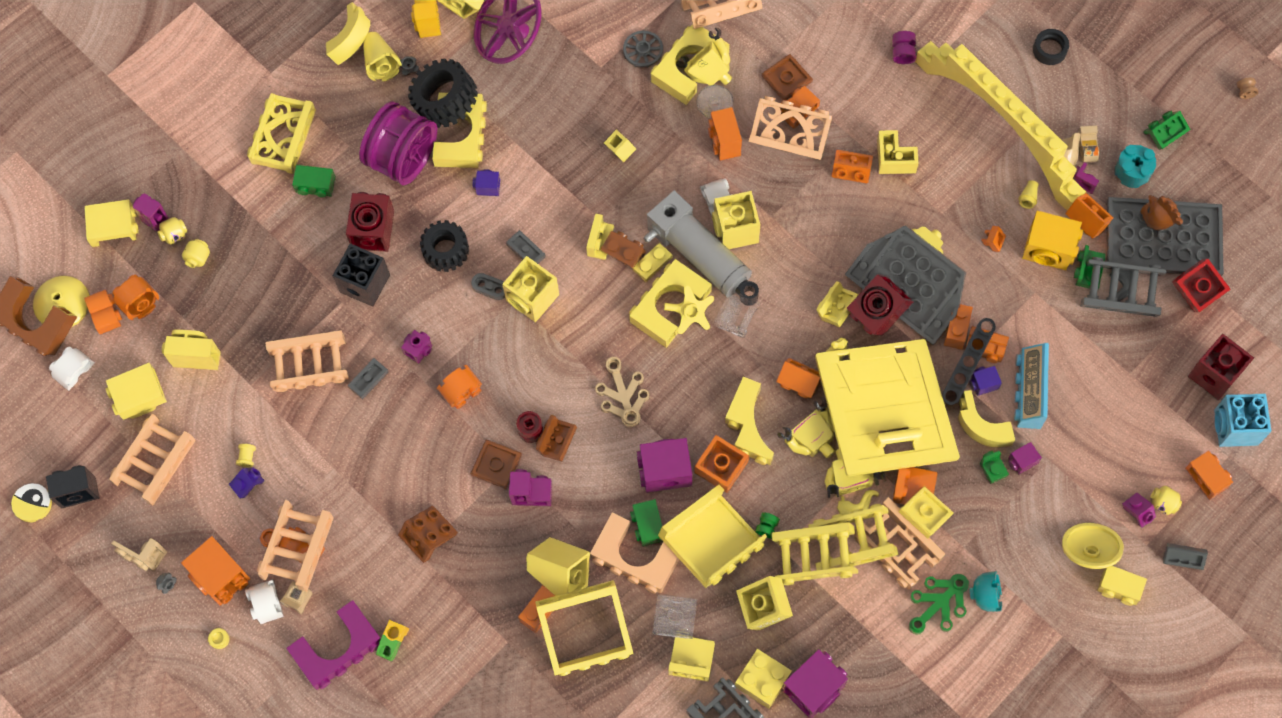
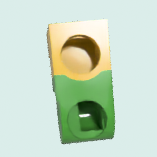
[376,620,409,661]

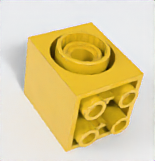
[1022,210,1083,270]

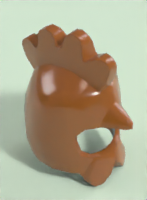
[1140,195,1183,230]

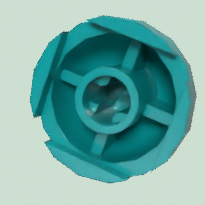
[970,571,1003,612]

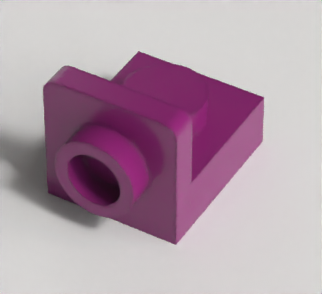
[1074,162,1099,194]

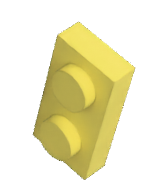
[633,243,673,282]

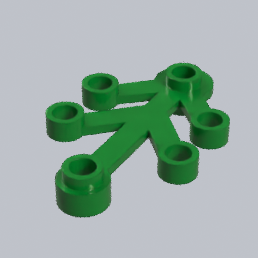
[909,574,969,635]

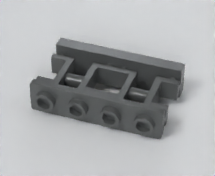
[686,677,764,718]

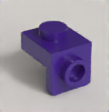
[229,467,264,499]

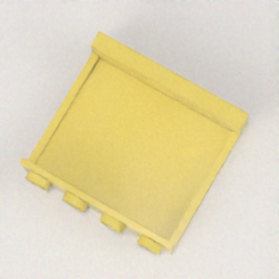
[658,485,767,588]

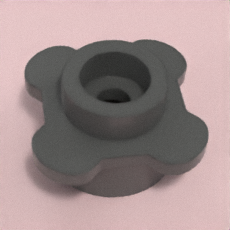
[400,56,419,75]
[156,573,177,594]

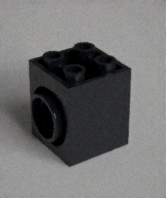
[332,244,390,307]

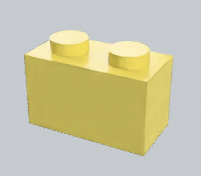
[1097,566,1147,606]

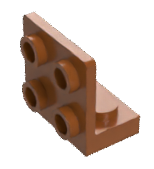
[398,506,458,563]

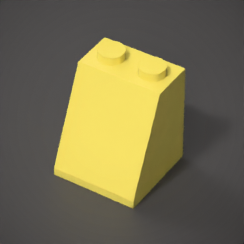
[526,537,590,596]

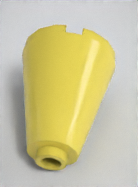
[363,32,401,81]

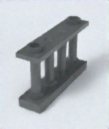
[1080,257,1166,317]

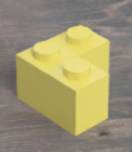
[877,130,918,174]

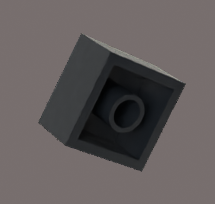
[46,465,100,509]

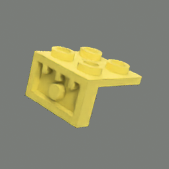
[668,635,715,682]

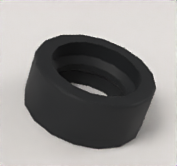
[1033,29,1069,65]

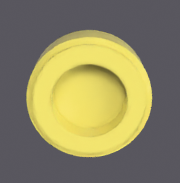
[208,628,230,649]

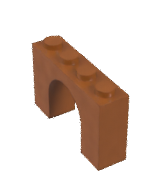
[0,276,78,356]

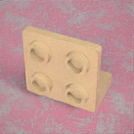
[111,538,167,571]

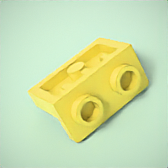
[586,214,614,260]

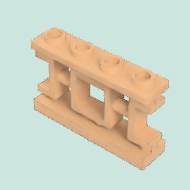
[854,497,945,590]

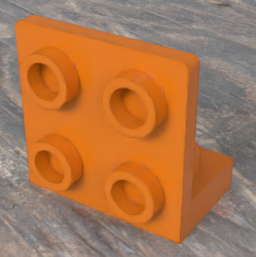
[892,467,937,505]

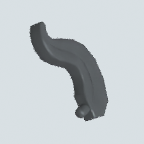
[1110,270,1131,302]

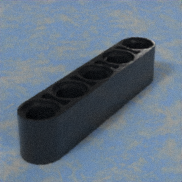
[942,318,996,405]

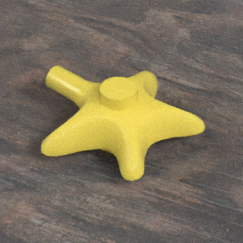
[664,286,714,334]

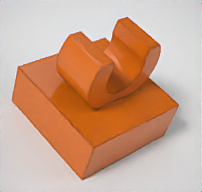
[981,226,1006,252]

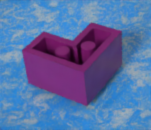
[509,469,552,506]

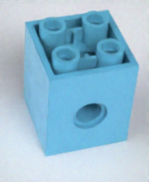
[1214,394,1271,447]

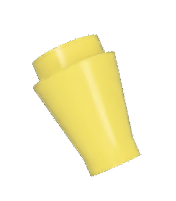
[1019,180,1039,209]

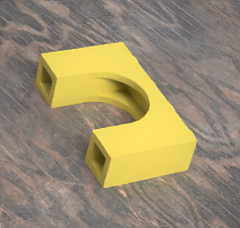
[651,25,730,105]
[432,93,487,168]
[629,259,712,348]

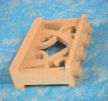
[749,96,832,160]

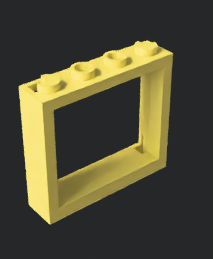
[535,580,633,676]

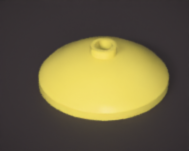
[33,276,90,326]
[1062,523,1124,569]

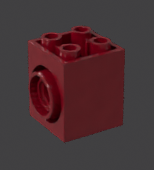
[346,192,394,252]
[847,274,914,335]
[1188,333,1254,401]

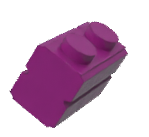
[133,193,169,232]

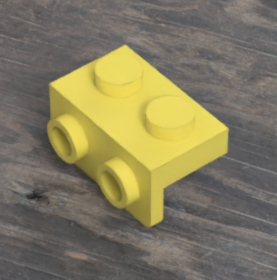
[816,281,859,327]

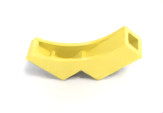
[725,377,774,465]

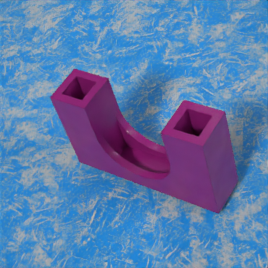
[286,600,381,690]

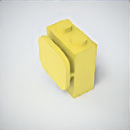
[162,330,221,370]
[105,363,167,420]

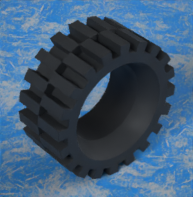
[408,59,478,128]

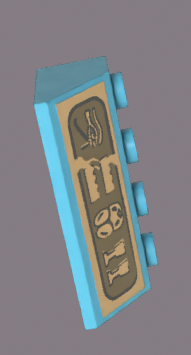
[1014,343,1049,429]

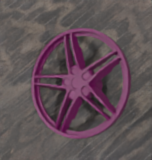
[474,0,542,64]

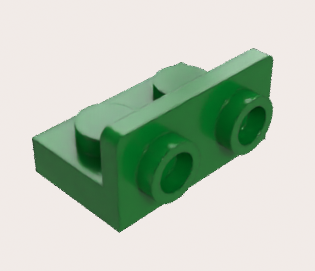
[1143,110,1191,150]
[1073,245,1106,289]

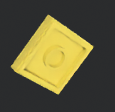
[898,486,953,539]

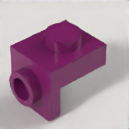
[1122,493,1156,528]

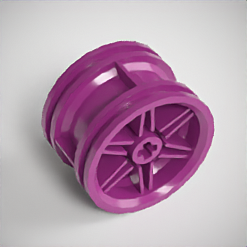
[359,101,438,185]

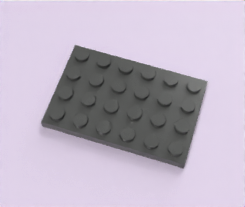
[1107,197,1224,277]

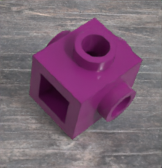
[401,330,432,364]

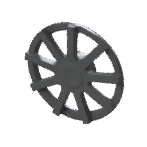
[623,30,663,68]

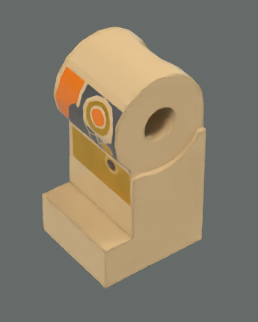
[1078,126,1099,163]

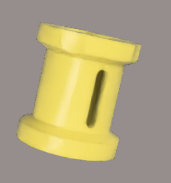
[236,444,256,467]

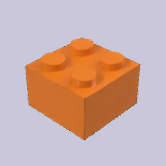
[708,107,742,161]
[694,435,749,493]

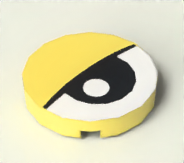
[11,483,52,523]

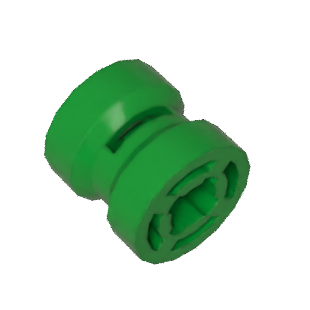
[755,512,780,539]

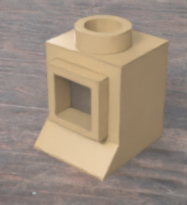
[280,581,313,614]

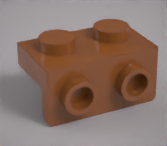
[600,231,646,269]
[536,415,577,462]

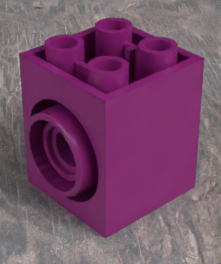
[636,438,692,493]
[782,649,848,718]

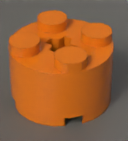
[112,274,159,320]
[437,365,482,409]

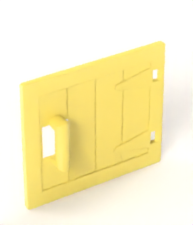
[815,339,960,476]

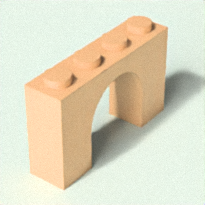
[590,512,679,594]

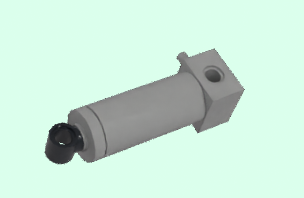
[644,190,759,306]

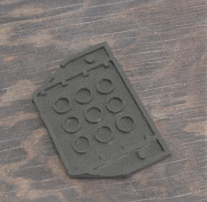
[845,226,966,345]

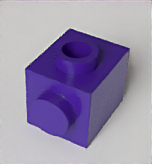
[472,169,501,196]
[969,366,1002,396]

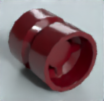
[516,411,543,443]

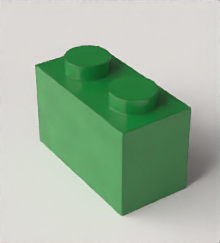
[292,165,336,198]
[630,499,663,547]

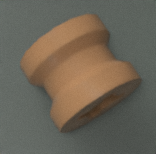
[1237,77,1259,99]

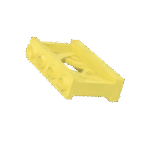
[247,93,316,174]

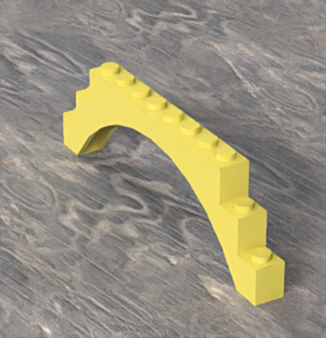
[915,41,1086,211]

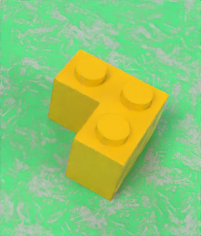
[411,0,441,38]

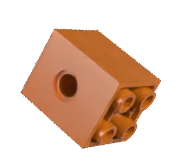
[181,536,250,606]

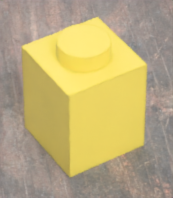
[604,129,636,162]

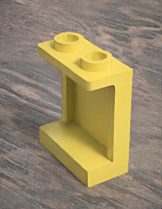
[85,199,139,247]

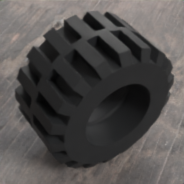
[420,220,469,272]

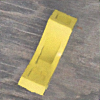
[326,2,370,65]
[958,390,1015,448]

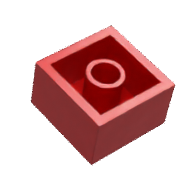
[1171,258,1231,312]

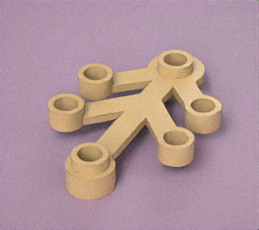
[595,357,649,428]

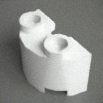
[700,178,733,216]
[49,347,95,391]
[245,579,284,624]

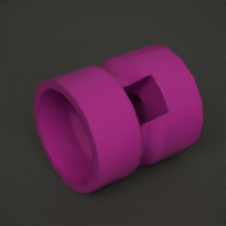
[892,31,916,65]

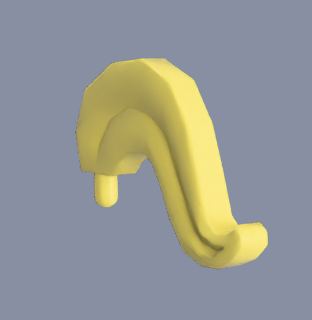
[837,490,879,515]

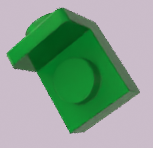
[980,451,1009,484]

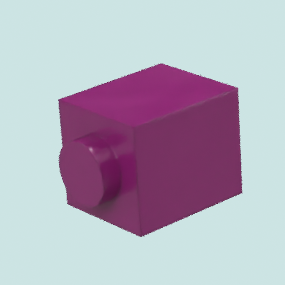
[1008,442,1042,475]

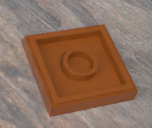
[761,54,813,100]
[470,439,522,489]

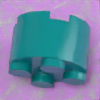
[1115,145,1156,188]

